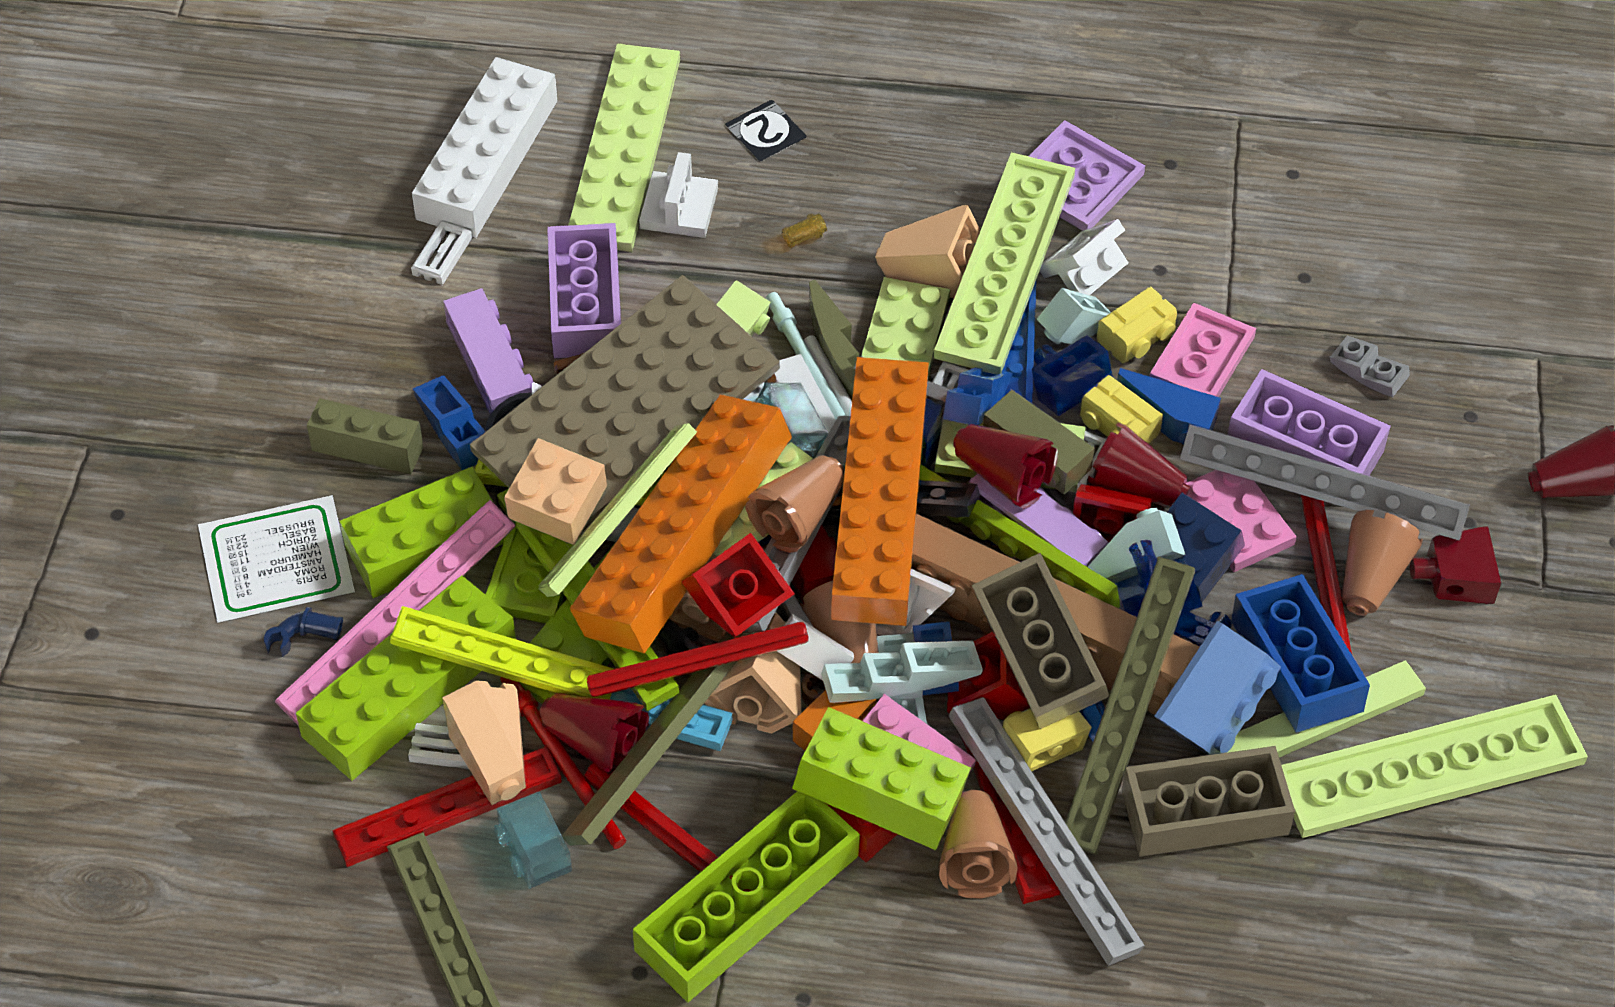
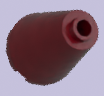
[1086,422,1191,508]
[953,424,1058,509]
[1528,425,1615,498]
[540,693,649,775]

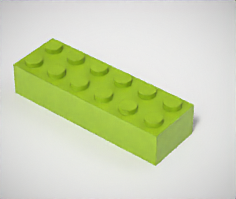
[296,575,516,781]
[633,791,860,1003]

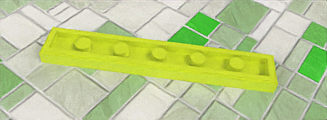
[390,606,613,699]

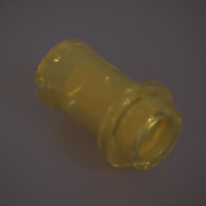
[782,213,827,248]

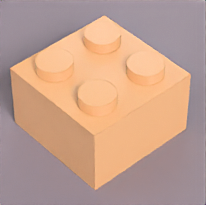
[504,438,607,545]

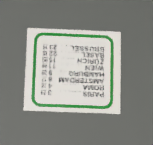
[198,495,355,623]

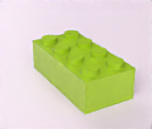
[340,466,505,599]
[792,707,971,850]

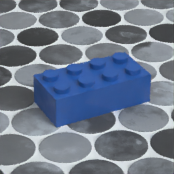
[1231,574,1370,733]

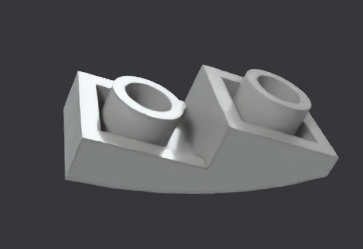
[1330,335,1410,398]

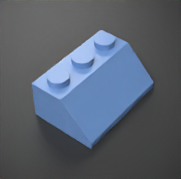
[1155,621,1281,755]

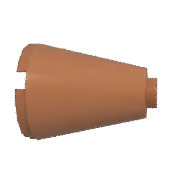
[745,455,844,553]
[1342,510,1423,616]
[800,581,879,663]
[938,790,1017,899]

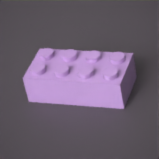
[548,223,621,358]
[1228,369,1391,476]

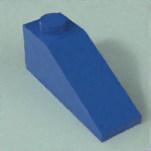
[1117,368,1221,445]

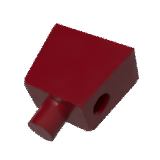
[1410,526,1501,604]

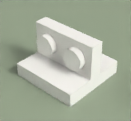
[639,152,718,238]
[1040,219,1128,295]

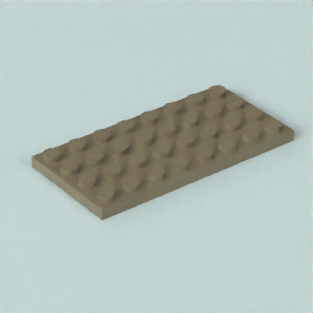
[470,275,780,544]

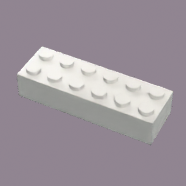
[412,57,557,238]

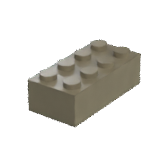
[972,553,1109,729]
[1122,746,1295,857]

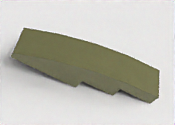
[809,279,859,400]

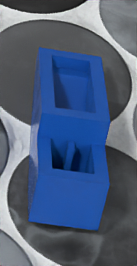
[943,367,1012,425]
[413,375,486,470]

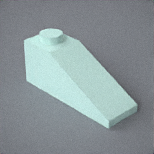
[1088,508,1185,584]

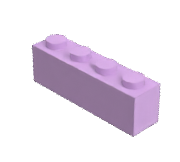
[443,288,533,414]
[969,474,1109,567]

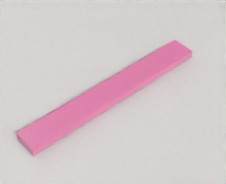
[275,500,516,726]

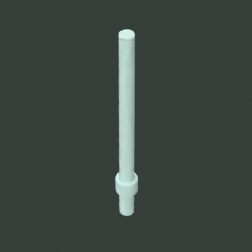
[766,292,846,420]

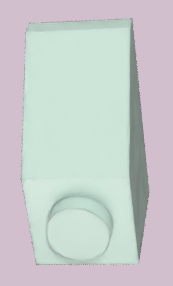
[1037,288,1111,345]

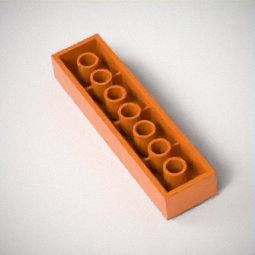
[831,357,929,626]
[570,394,792,654]

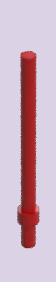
[500,677,627,849]

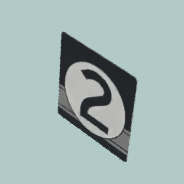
[725,100,807,161]

